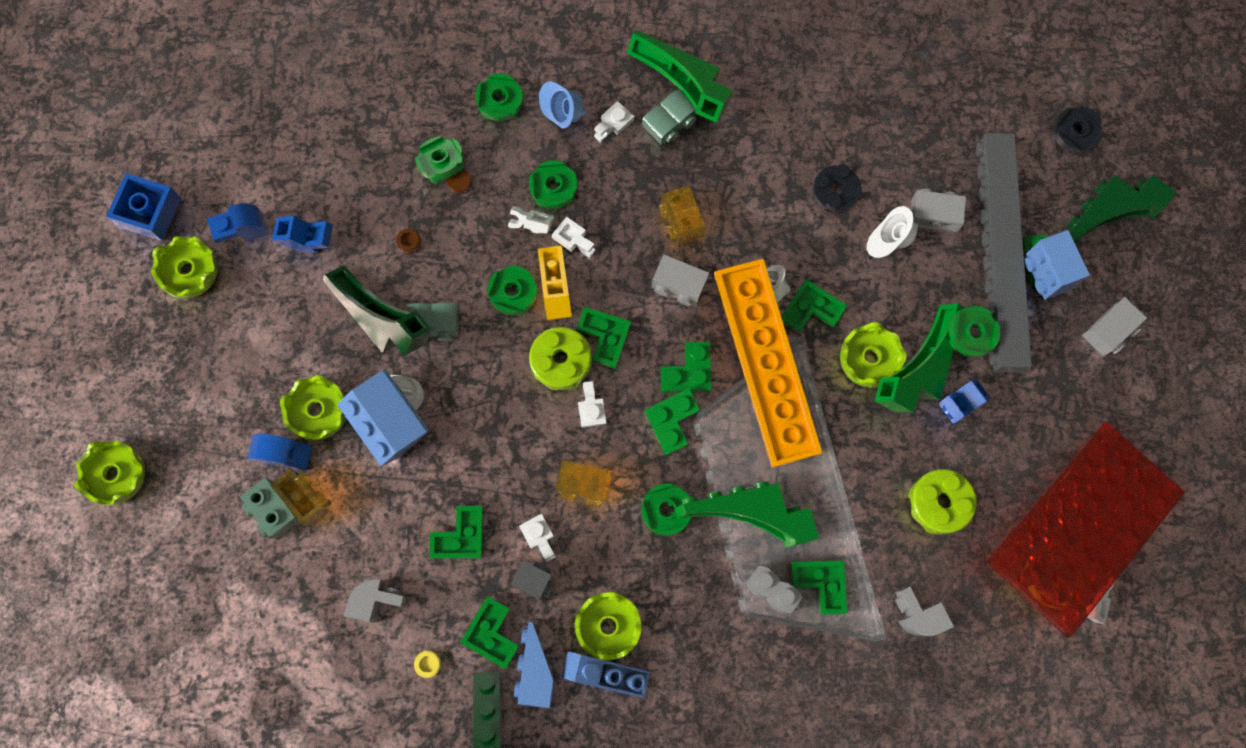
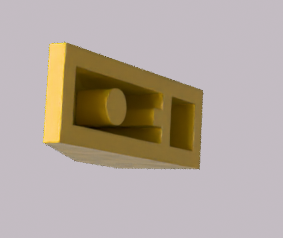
[538,245,572,320]

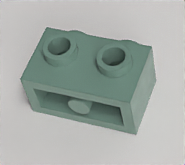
[240,477,302,540]

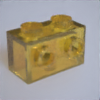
[658,185,706,246]
[555,460,613,507]
[270,468,330,528]

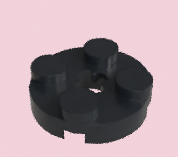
[1052,106,1104,155]
[812,164,862,214]

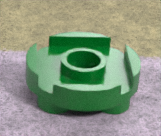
[475,74,523,121]
[415,136,465,183]
[529,160,577,209]
[487,266,537,315]
[949,306,1000,357]
[641,484,691,536]

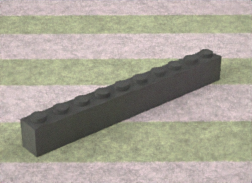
[976,133,1032,373]

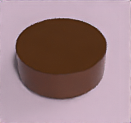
[446,169,471,194]
[396,228,422,254]

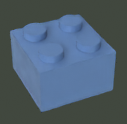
[1024,230,1090,300]

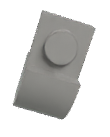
[344,579,408,623]
[895,587,954,637]

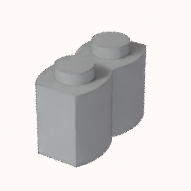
[745,566,802,615]

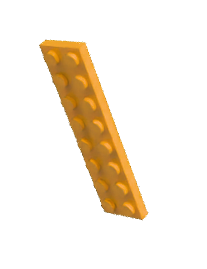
[714,259,822,467]

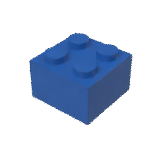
[106,173,181,241]

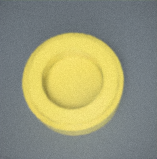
[414,651,442,678]

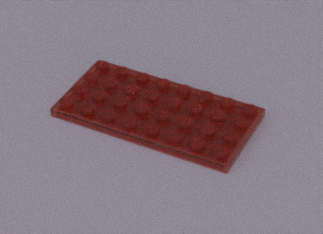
[985,421,1185,638]

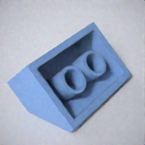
[337,369,429,466]

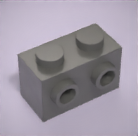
[511,561,556,602]

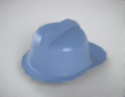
[539,81,587,129]

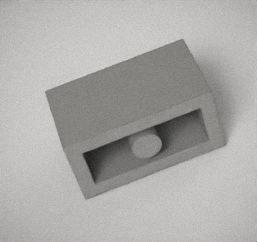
[911,189,966,232]
[651,254,709,306]
[1082,297,1147,356]

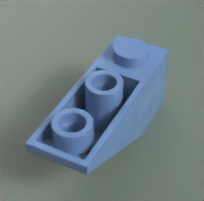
[514,622,555,708]
[561,652,650,698]

